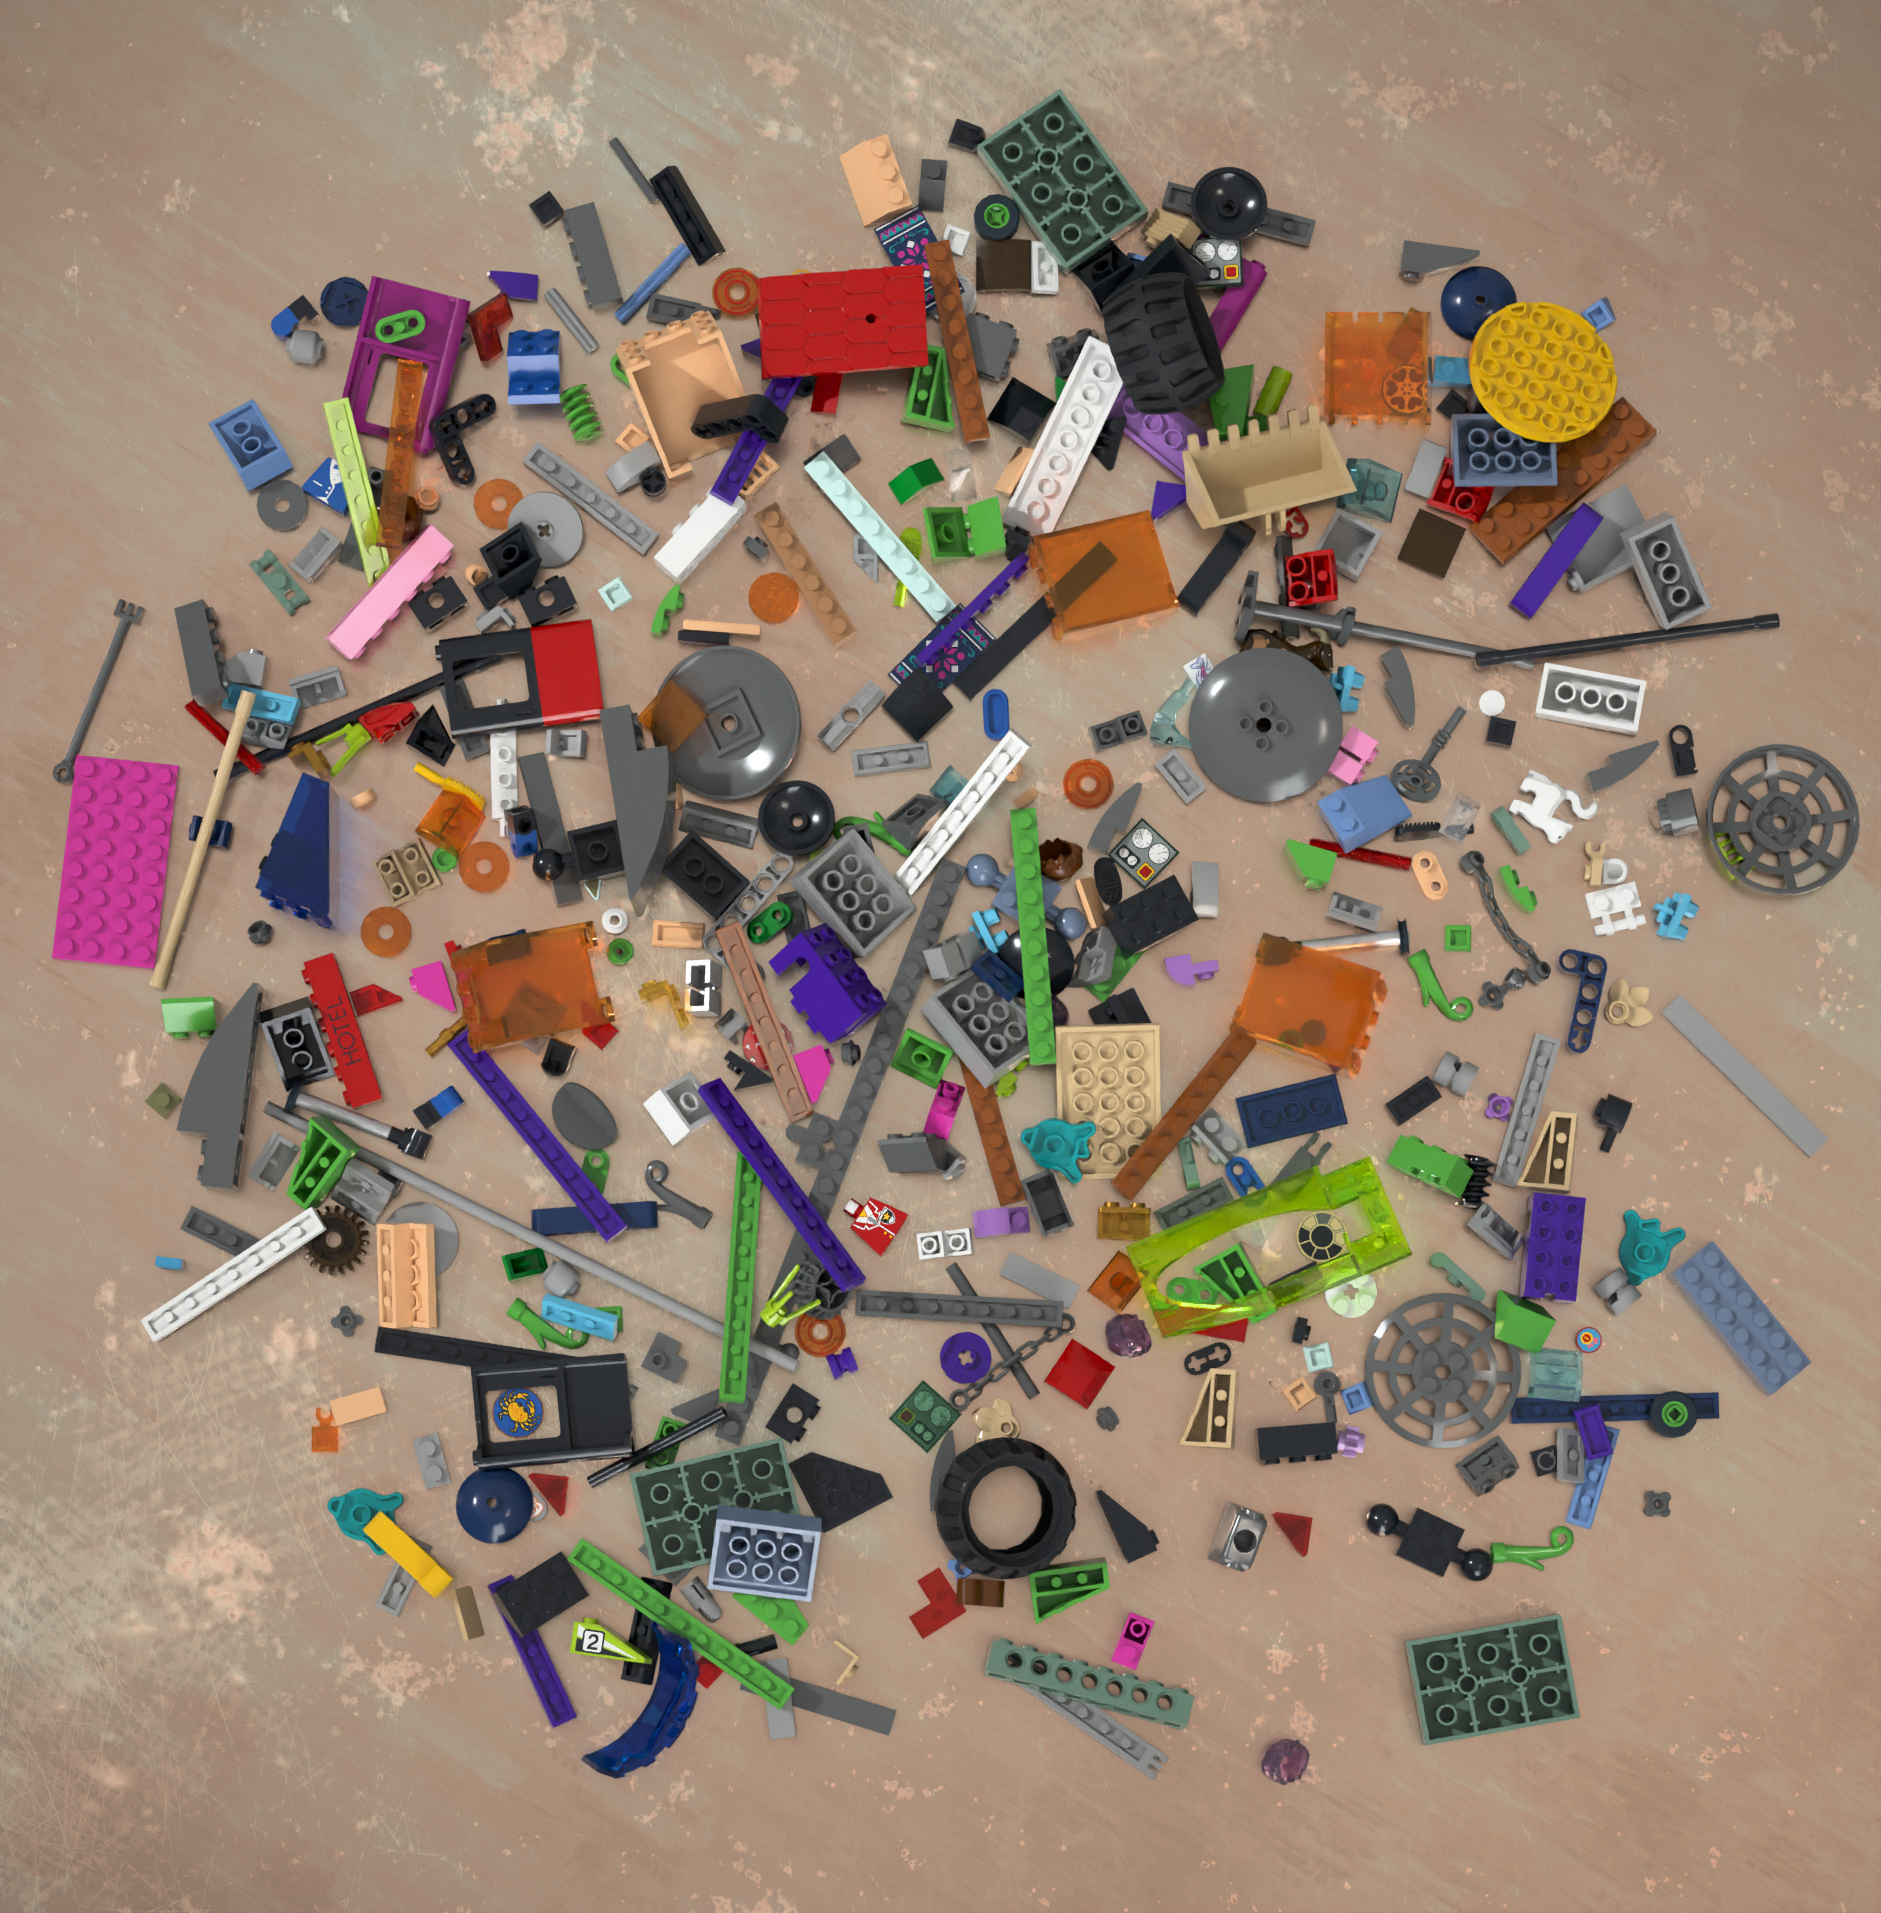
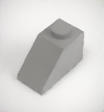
[223,649,269,689]

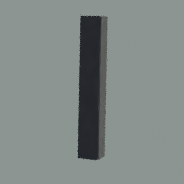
[649,165,725,266]
[621,1577,673,1685]

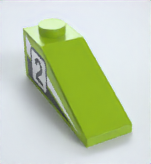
[570,1617,652,1664]

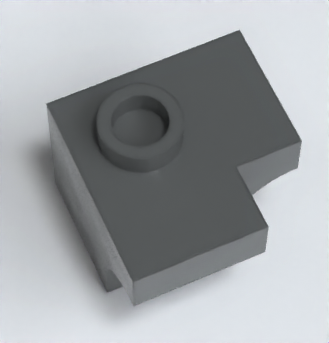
[641,1331,687,1384]

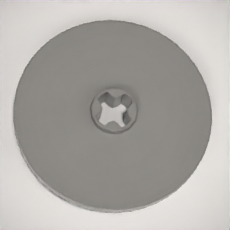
[507,491,584,568]
[385,1202,459,1276]

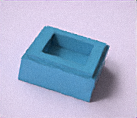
[155,1256,185,1271]

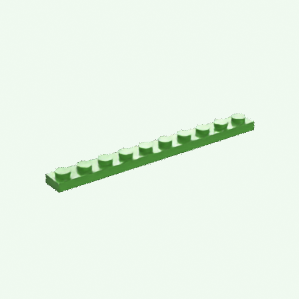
[1010,808,1056,1066]
[719,1151,761,1403]
[567,1538,795,1710]

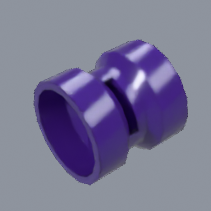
[826,1347,859,1380]

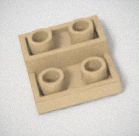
[371,838,443,907]

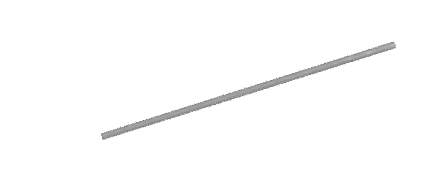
[263,1101,799,1372]

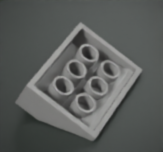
[789,828,917,959]
[921,970,1029,1089]

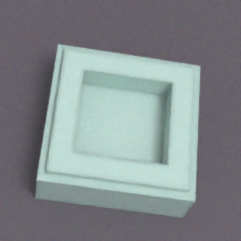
[598,577,633,612]
[1303,1342,1334,1373]

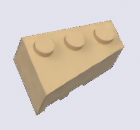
[1517,1111,1579,1193]
[1179,1368,1240,1449]

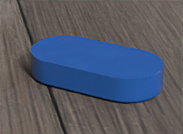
[983,689,1009,741]

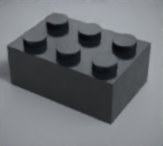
[661,830,750,922]
[1102,875,1199,960]
[1254,1422,1338,1465]
[491,1551,589,1640]

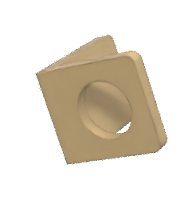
[833,1639,859,1686]

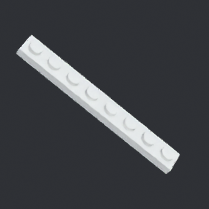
[893,728,1032,898]
[141,1207,327,1343]

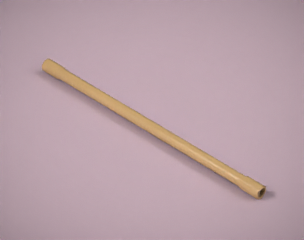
[150,690,257,989]

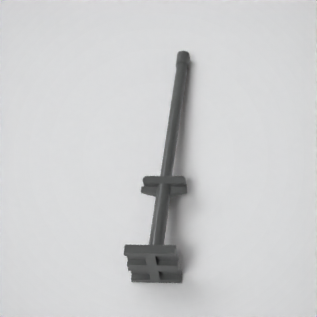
[1234,570,1535,670]

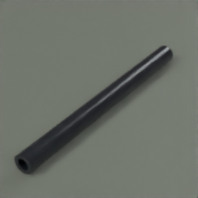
[587,1406,728,1488]

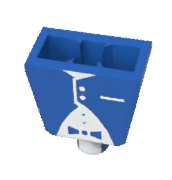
[302,457,349,517]

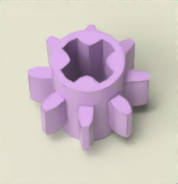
[1337,1426,1365,1458]

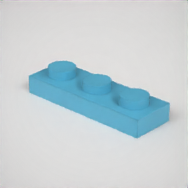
[222,683,301,725]
[541,1293,618,1341]

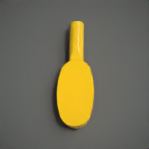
[414,762,486,811]

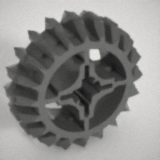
[792,1254,856,1320]

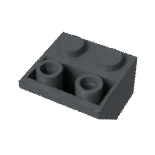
[878,1132,947,1174]

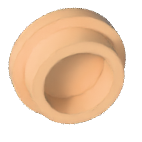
[414,486,440,511]

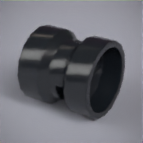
[640,469,667,498]

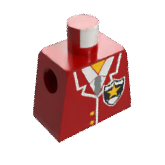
[843,1197,909,1257]

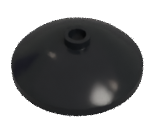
[1191,167,1267,242]
[758,780,835,856]
[998,927,1075,999]

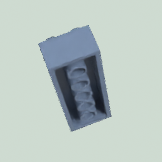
[1669,1241,1812,1396]

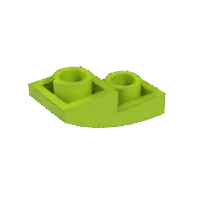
[996,1056,1030,1099]

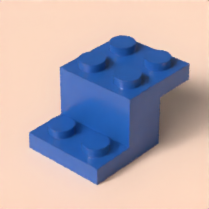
[507,329,561,405]

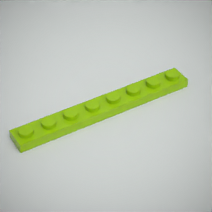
[322,397,390,588]

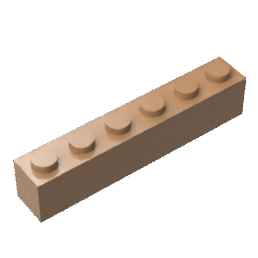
[754,502,857,649]

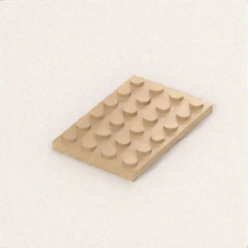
[1055,1023,1162,1180]

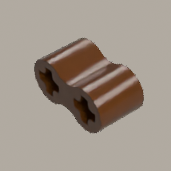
[956,1578,1005,1607]

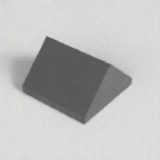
[881,793,948,851]

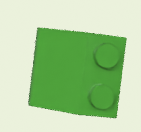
[963,497,1006,560]
[1283,839,1337,891]
[161,996,220,1039]

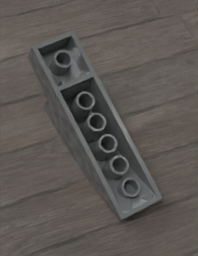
[599,704,676,917]
[176,983,264,1193]

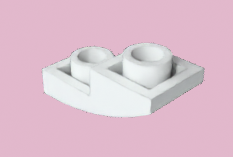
[916,1228,974,1260]

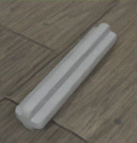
[544,288,599,353]

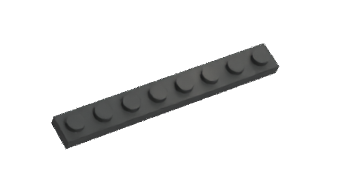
[855,1290,1064,1327]

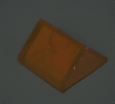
[415,790,486,859]
[1087,1250,1152,1316]

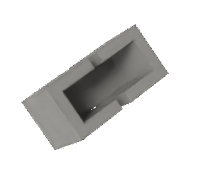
[923,931,983,982]
[685,960,722,1017]

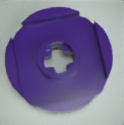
[940,1332,992,1384]

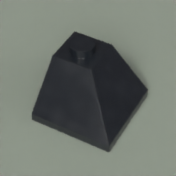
[1071,242,1135,313]
[987,377,1056,446]
[479,521,542,599]
[881,667,954,742]

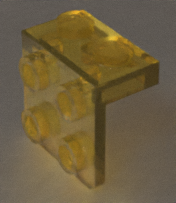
[638,979,689,1033]

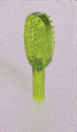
[893,527,922,607]

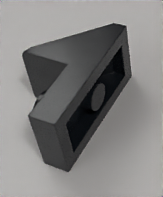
[724,1050,773,1092]

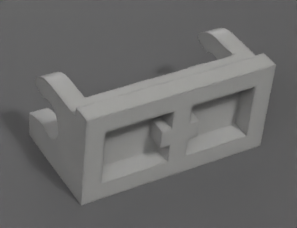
[288,526,343,584]
[288,665,347,710]
[1325,891,1383,933]
[247,1132,300,1192]
[1467,1202,1524,1260]

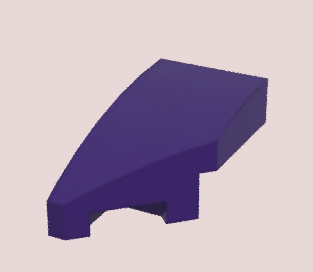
[487,271,538,302]

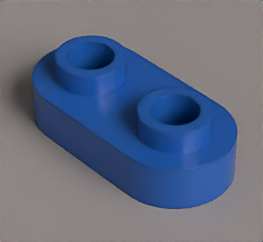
[1225,1157,1266,1205]

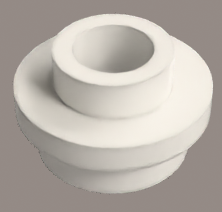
[602,908,628,934]

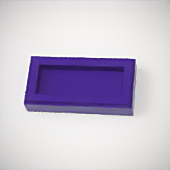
[1573,1403,1614,1461]

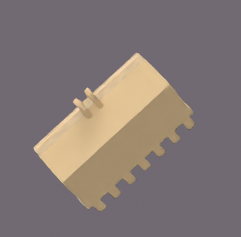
[1182,404,1357,536]

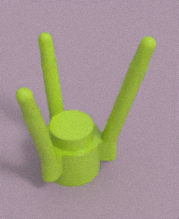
[316,723,371,777]
[760,1264,821,1328]

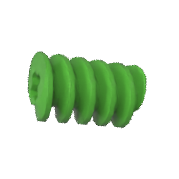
[560,384,604,441]

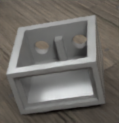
[1314,508,1383,581]

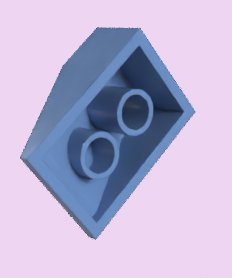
[208,399,293,492]
[1317,775,1412,854]

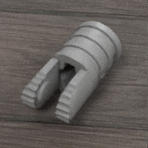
[680,1576,722,1623]

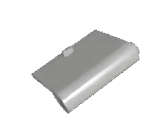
[1546,484,1645,593]

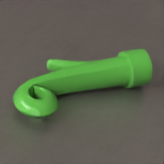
[833,811,916,857]
[1407,948,1473,1021]
[506,1297,589,1350]
[1490,1526,1574,1571]

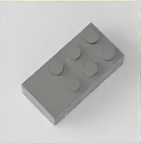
[1620,512,1712,630]

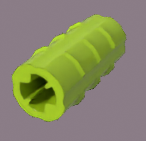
[1252,366,1293,419]

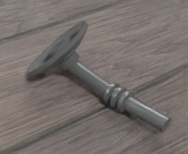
[1391,706,1467,801]

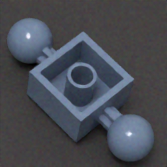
[966,854,1087,940]

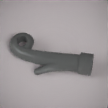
[644,1160,714,1230]

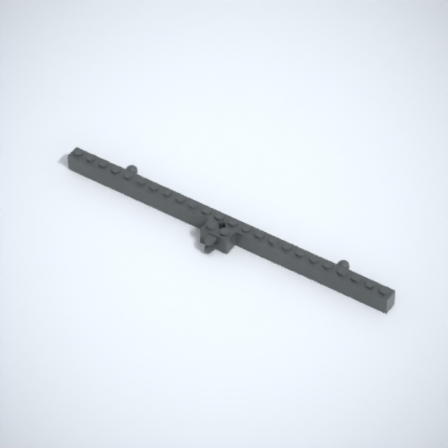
[715,858,966,1446]

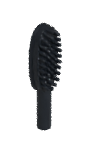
[1395,822,1474,841]
[1094,857,1122,907]

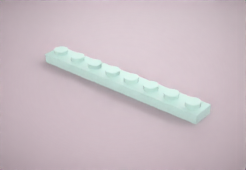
[804,451,956,623]

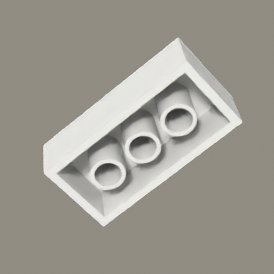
[654,486,747,585]
[1534,663,1647,736]

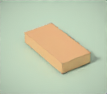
[652,920,705,950]
[329,1387,387,1427]

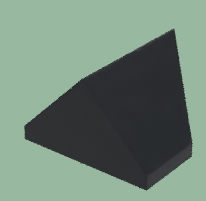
[406,704,455,766]

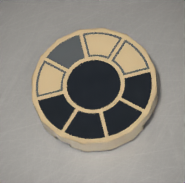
[1296,1211,1348,1263]

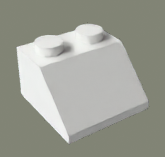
[643,1071,715,1145]

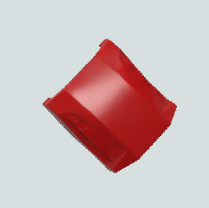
[1426,457,1495,523]
[1285,549,1338,608]
[357,702,420,744]
[1044,1338,1115,1410]

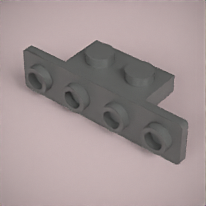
[1275,535,1321,639]

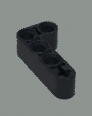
[691,394,789,443]
[1176,520,1257,615]

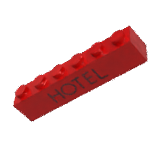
[301,952,384,1110]

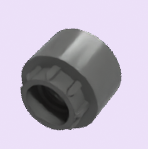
[1657,788,1700,836]

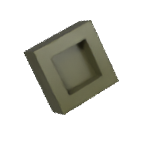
[145,1082,182,1119]

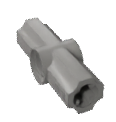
[817,680,886,751]

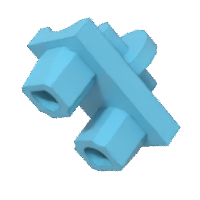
[1329,665,1365,712]
[1653,892,1699,940]
[968,908,1009,956]

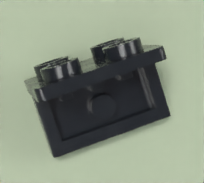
[1088,988,1151,1025]

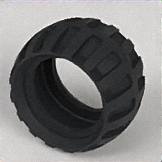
[1102,272,1225,415]
[934,1437,1077,1579]

